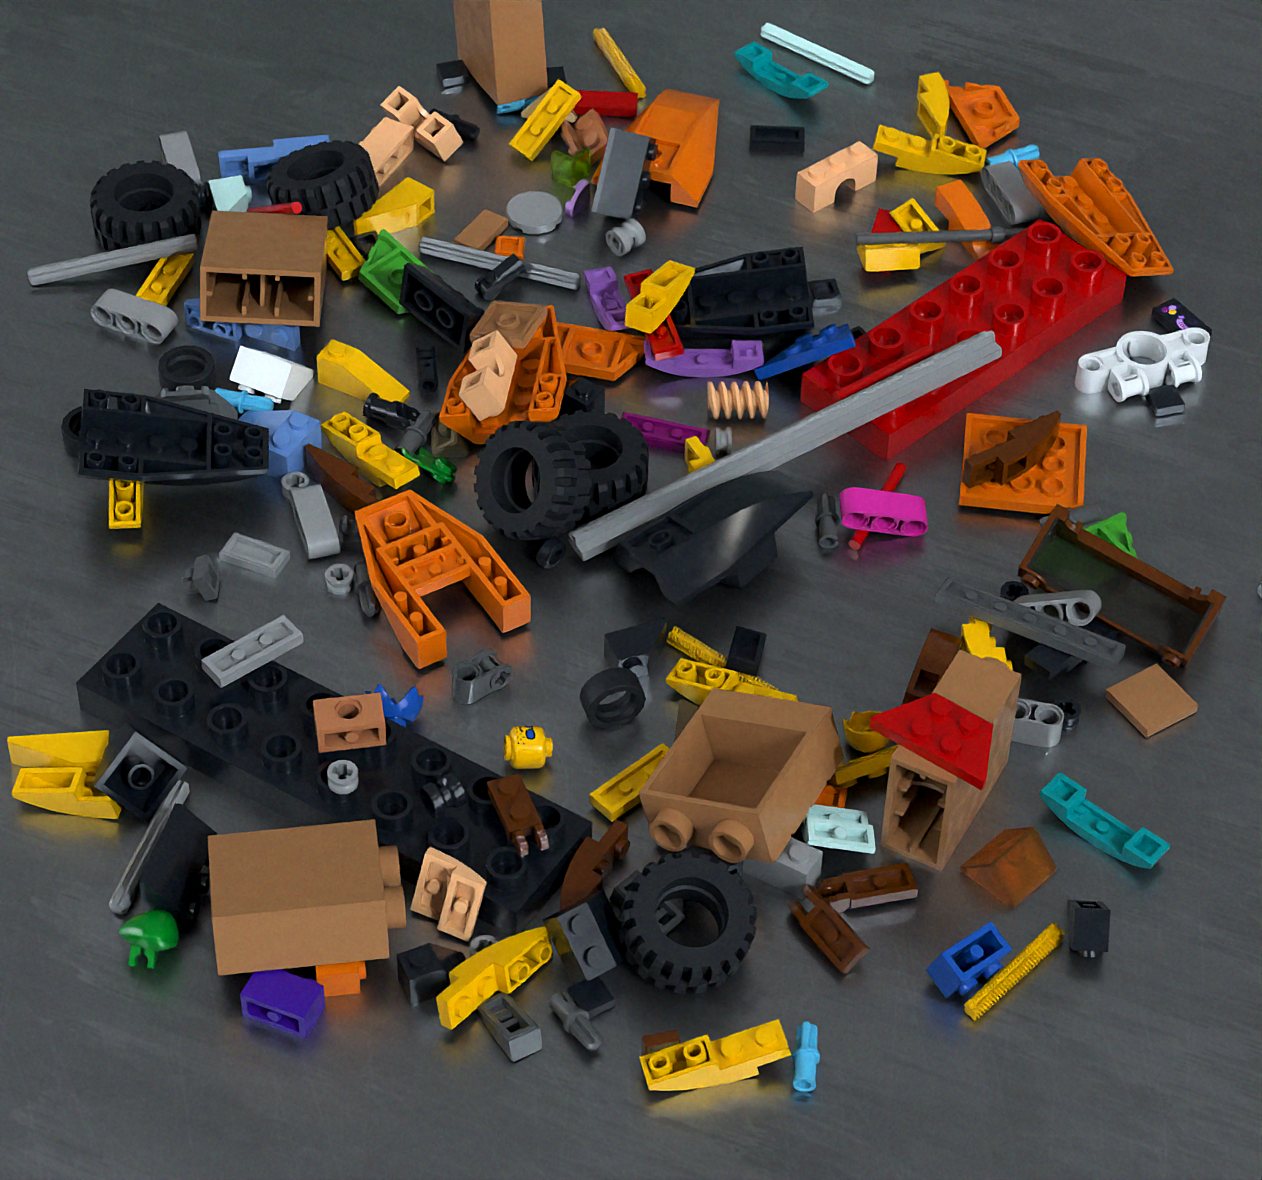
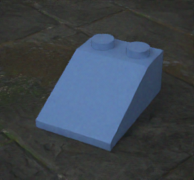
[238,410,322,481]

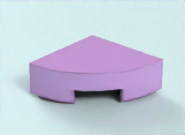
[564,179,590,218]

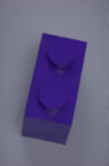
[240,969,326,1039]

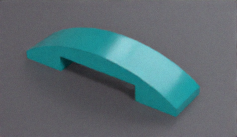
[734,41,828,99]
[1039,772,1170,869]

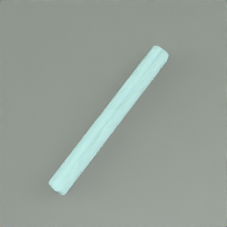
[761,23,875,85]

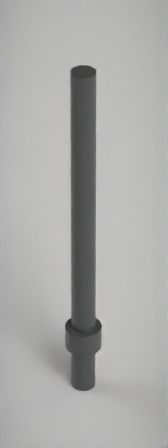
[856,226,1025,245]

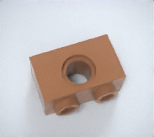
[313,692,386,753]

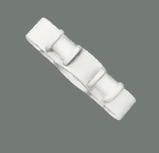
[1075,327,1210,402]

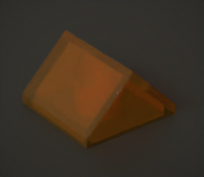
[960,827,1057,909]

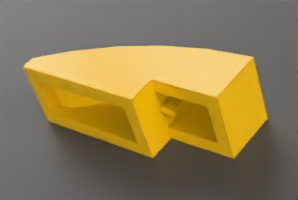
[917,72,950,138]
[625,260,695,334]
[11,767,122,819]

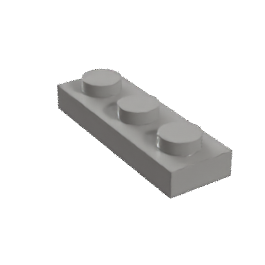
[201,615,303,688]

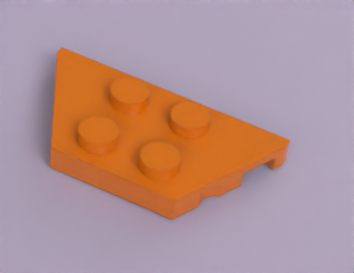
[944,80,1020,149]
[557,322,647,381]

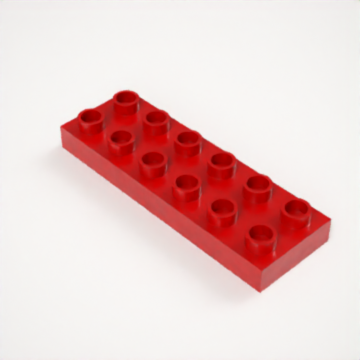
[800,219,1127,462]

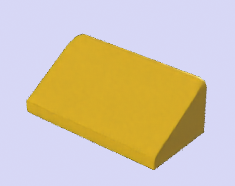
[889,198,946,253]
[857,243,920,272]

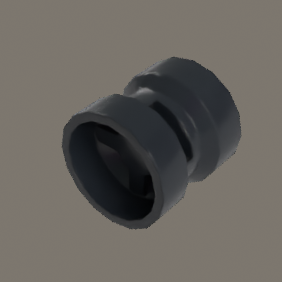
[419,773,466,818]

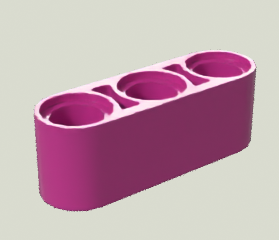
[839,487,928,537]

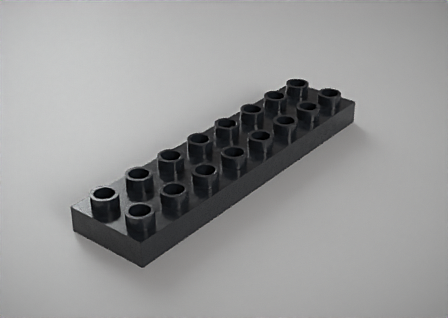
[76,603,593,936]

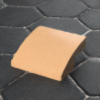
[410,847,487,942]

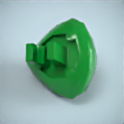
[118,909,179,968]

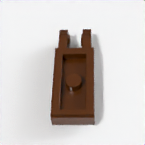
[487,773,549,856]
[816,862,918,913]
[787,883,870,974]

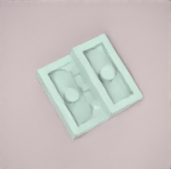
[800,804,876,854]

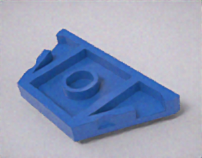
[754,323,856,380]

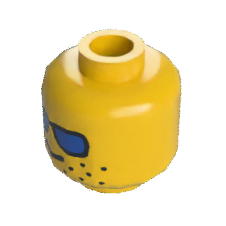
[503,726,553,769]

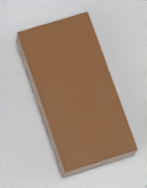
[453,209,508,251]

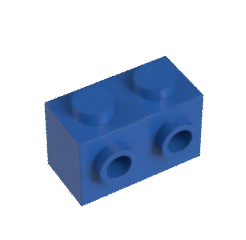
[925,921,1012,998]

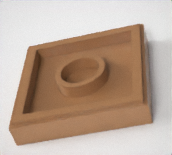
[469,300,548,349]
[1105,663,1198,738]

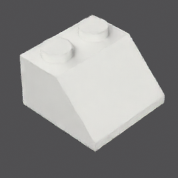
[229,346,316,404]

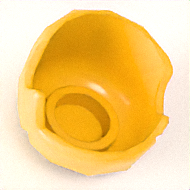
[842,710,891,753]

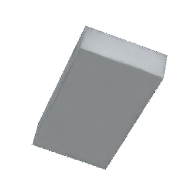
[219,532,290,579]

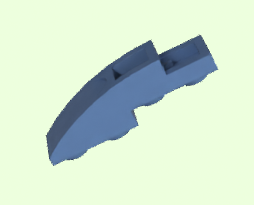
[218,135,329,184]
[184,298,300,351]

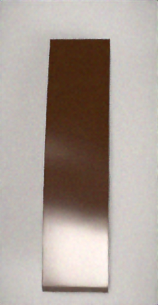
[305,444,381,516]

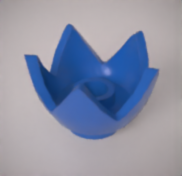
[365,684,424,727]

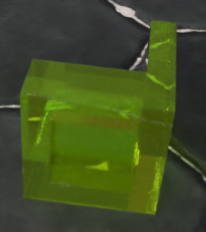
[552,147,590,188]

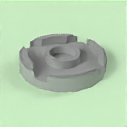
[507,191,562,234]

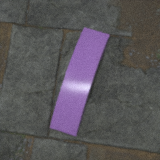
[583,267,631,331]
[644,340,764,377]

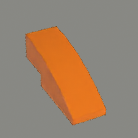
[934,180,1000,261]

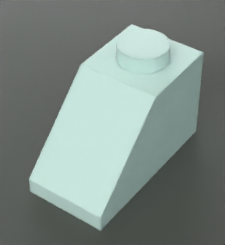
[208,175,252,212]

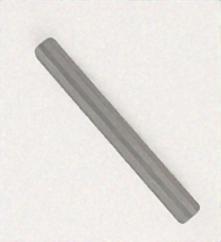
[109,780,190,915]

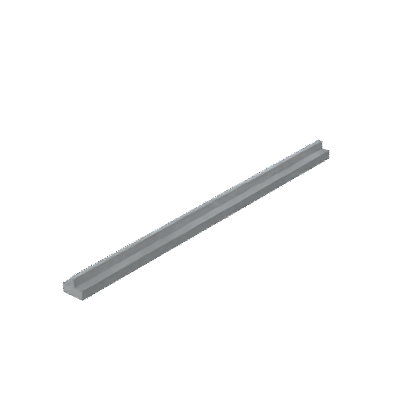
[567,330,1002,561]

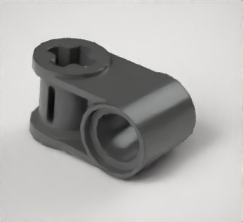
[452,648,514,704]

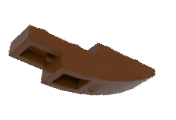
[962,410,1061,489]
[901,628,962,705]
[560,819,630,910]

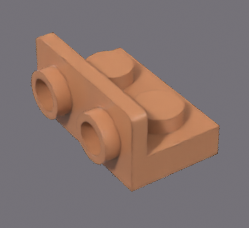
[560,108,609,167]

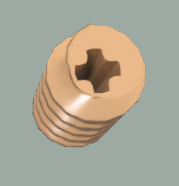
[707,381,769,419]

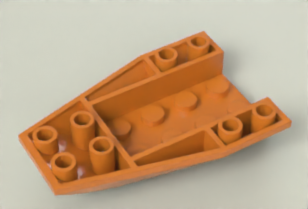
[591,88,719,207]
[1018,158,1174,277]
[439,305,567,444]

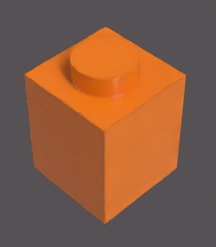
[315,960,366,997]

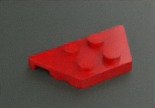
[869,693,994,791]

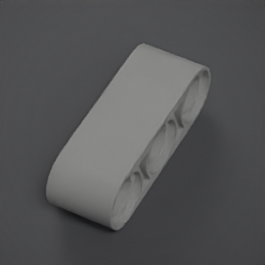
[159,131,201,186]
[981,161,1041,225]
[90,289,178,344]
[289,484,340,560]
[1013,590,1101,626]
[1011,698,1064,747]

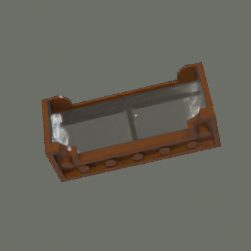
[1017,504,1226,669]

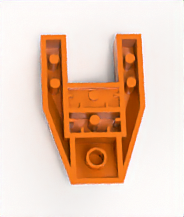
[354,489,531,669]

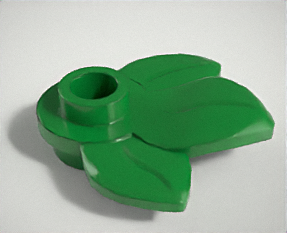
[402,446,458,483]

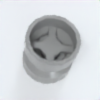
[606,218,646,256]

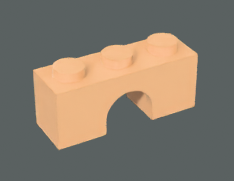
[380,86,463,162]
[795,141,878,213]
[459,330,518,421]

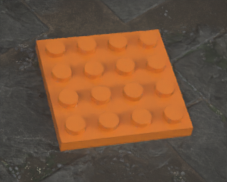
[959,413,1087,515]

